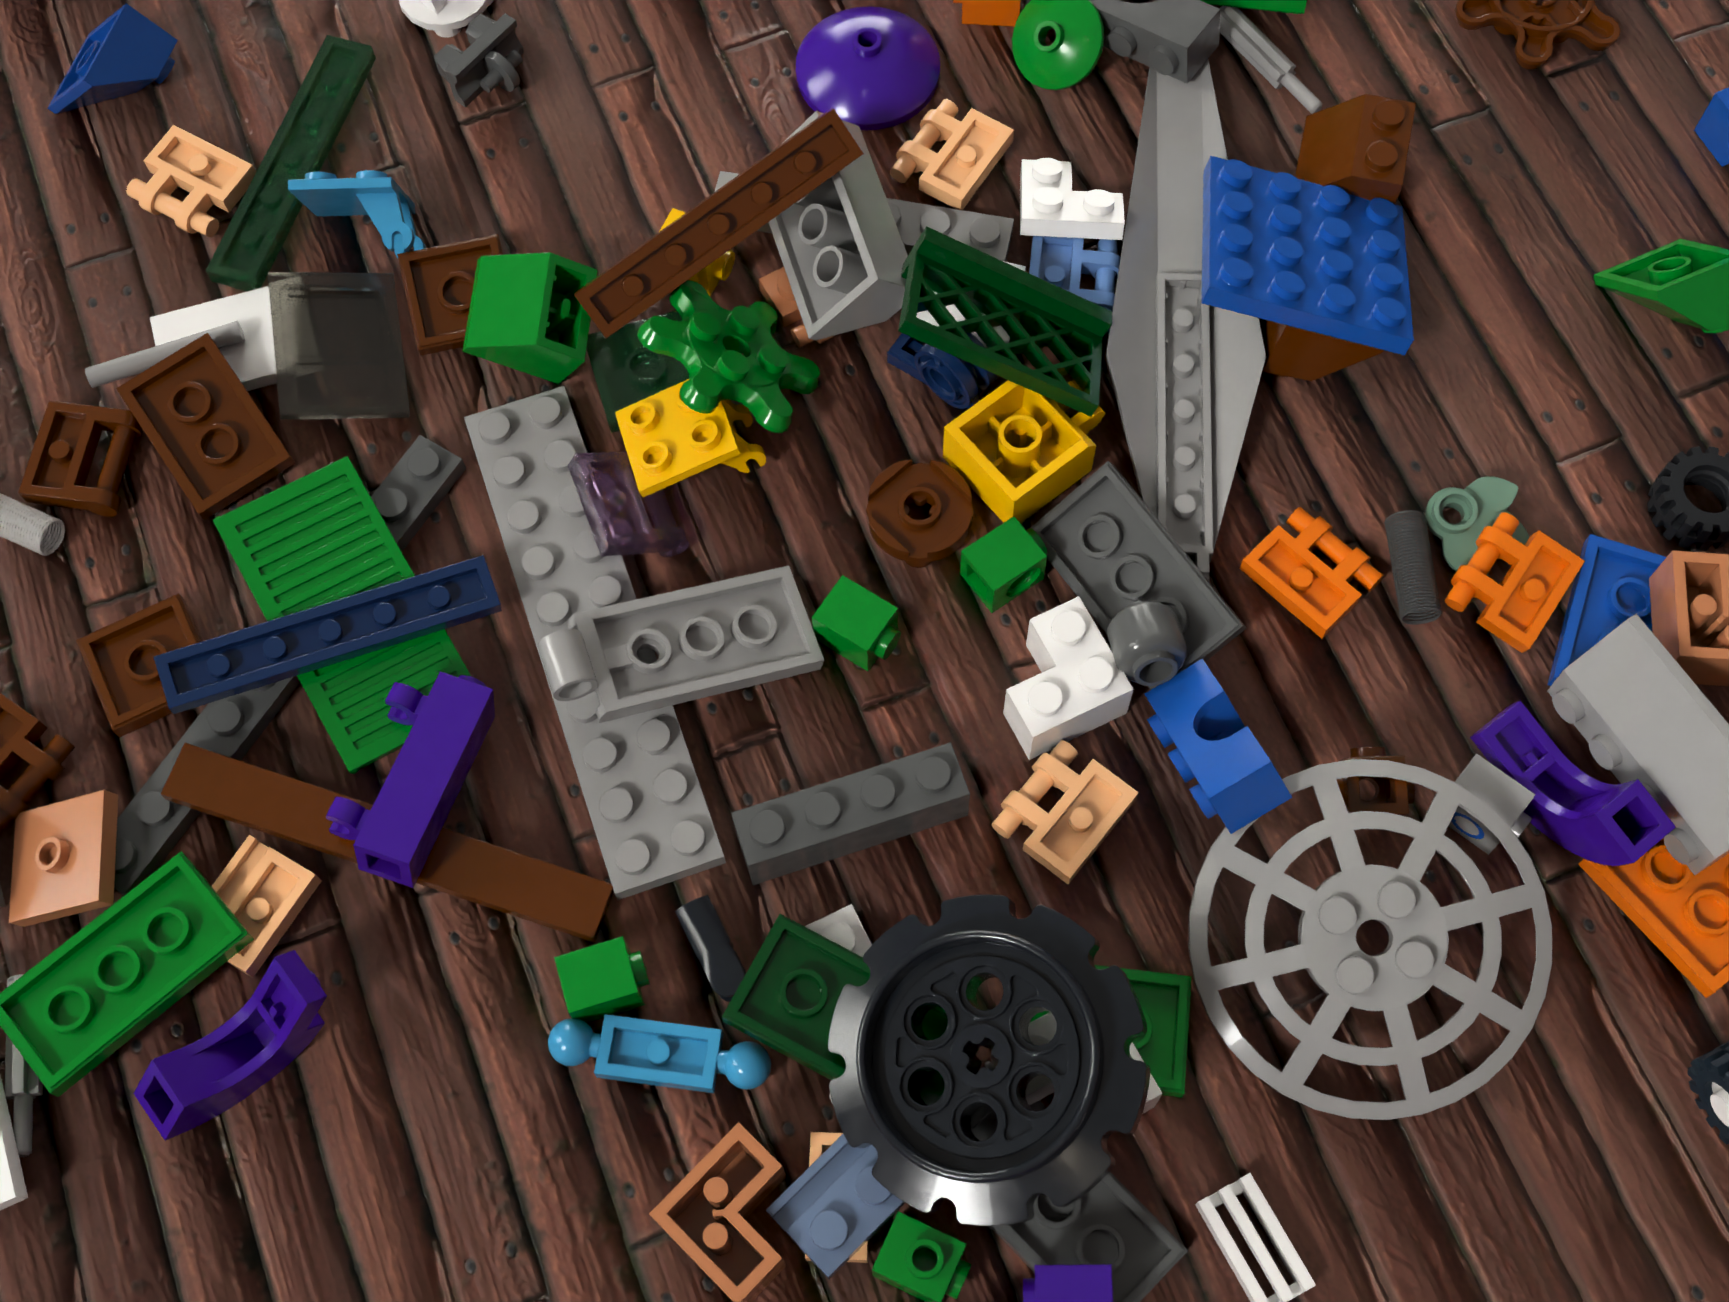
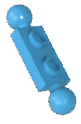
[548,1014,771,1093]

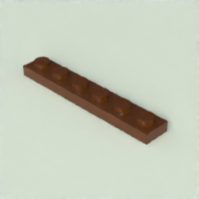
[574,108,864,338]

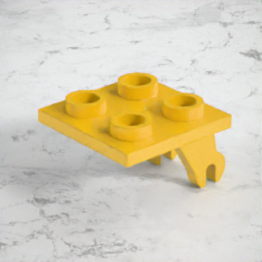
[615,379,766,498]

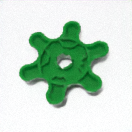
[637,280,820,433]

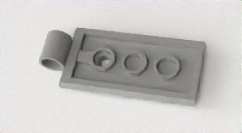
[538,565,824,723]

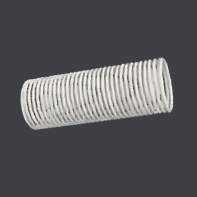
[0,493,65,556]

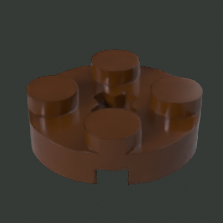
[866,459,973,568]

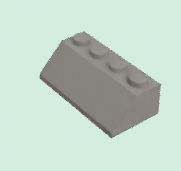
[768,110,908,341]
[1547,613,1729,875]

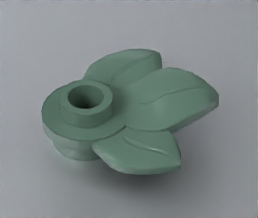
[1425,476,1529,576]

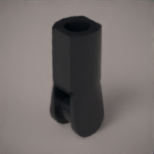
[675,895,746,1003]

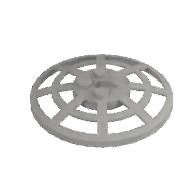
[1188,759,1552,1120]

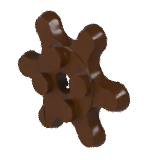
[1455,0,1620,70]

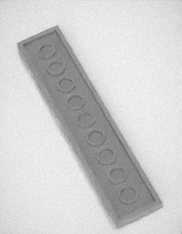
[464,386,726,900]

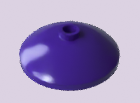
[796,6,940,130]

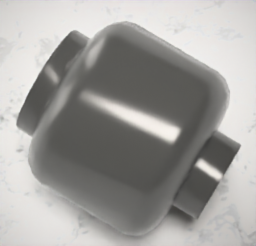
[1107,601,1187,686]

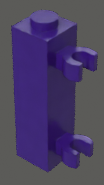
[326,671,495,888]

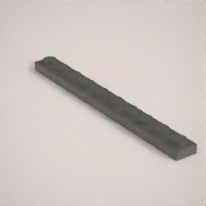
[114,435,466,896]

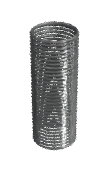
[1384,510,1442,625]

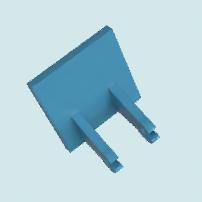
[288,170,426,258]

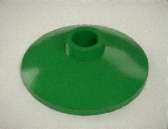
[1012,0,1104,90]

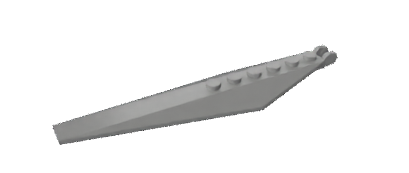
[1106,59,1266,581]

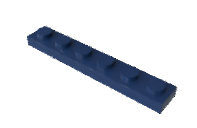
[153,555,502,714]

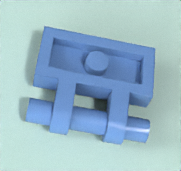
[1029,236,1121,335]

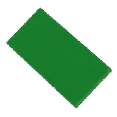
[0,851,254,1097]

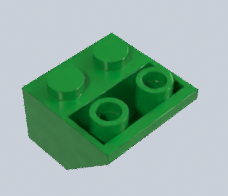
[462,252,598,384]

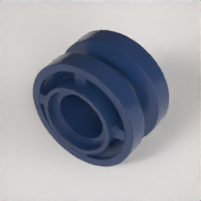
[914,333,998,409]

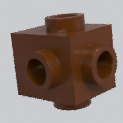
[1336,747,1415,830]

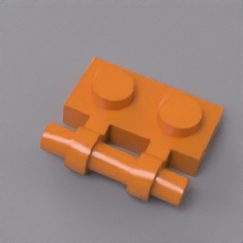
[1239,507,1384,639]
[1444,512,1585,653]

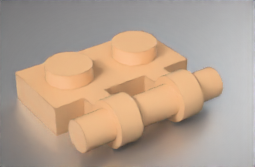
[890,99,1014,210]
[126,125,258,237]
[991,740,1139,884]

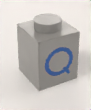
[1449,753,1535,855]

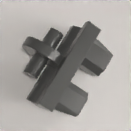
[434,13,524,107]

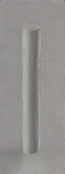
[85,321,245,388]

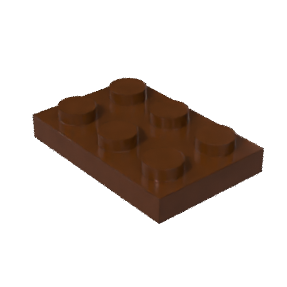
[116,333,295,520]

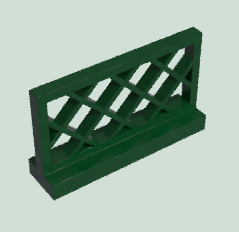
[898,226,1112,416]

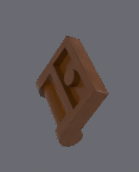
[18,401,143,517]

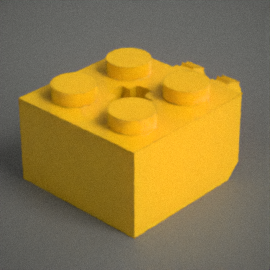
[943,380,1106,524]

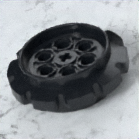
[828,895,1150,1226]

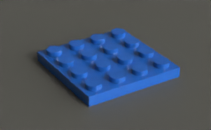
[1201,156,1414,356]

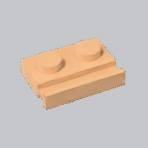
[212,835,322,978]

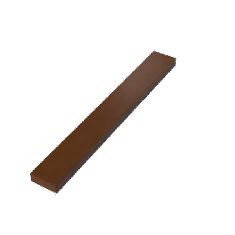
[161,743,614,943]

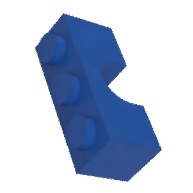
[1145,658,1292,834]

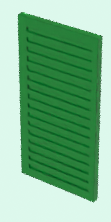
[213,456,471,774]

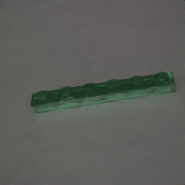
[206,35,376,291]

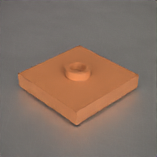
[9,790,118,927]

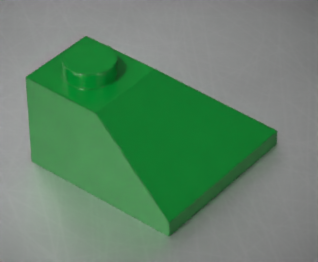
[1594,239,1729,333]

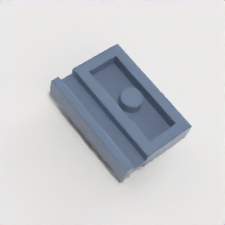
[766,1134,905,1279]

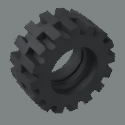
[1647,446,1729,551]

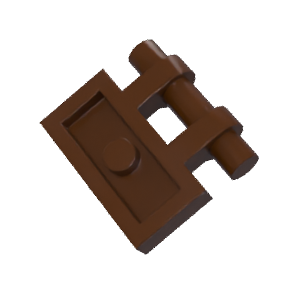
[0,693,75,834]

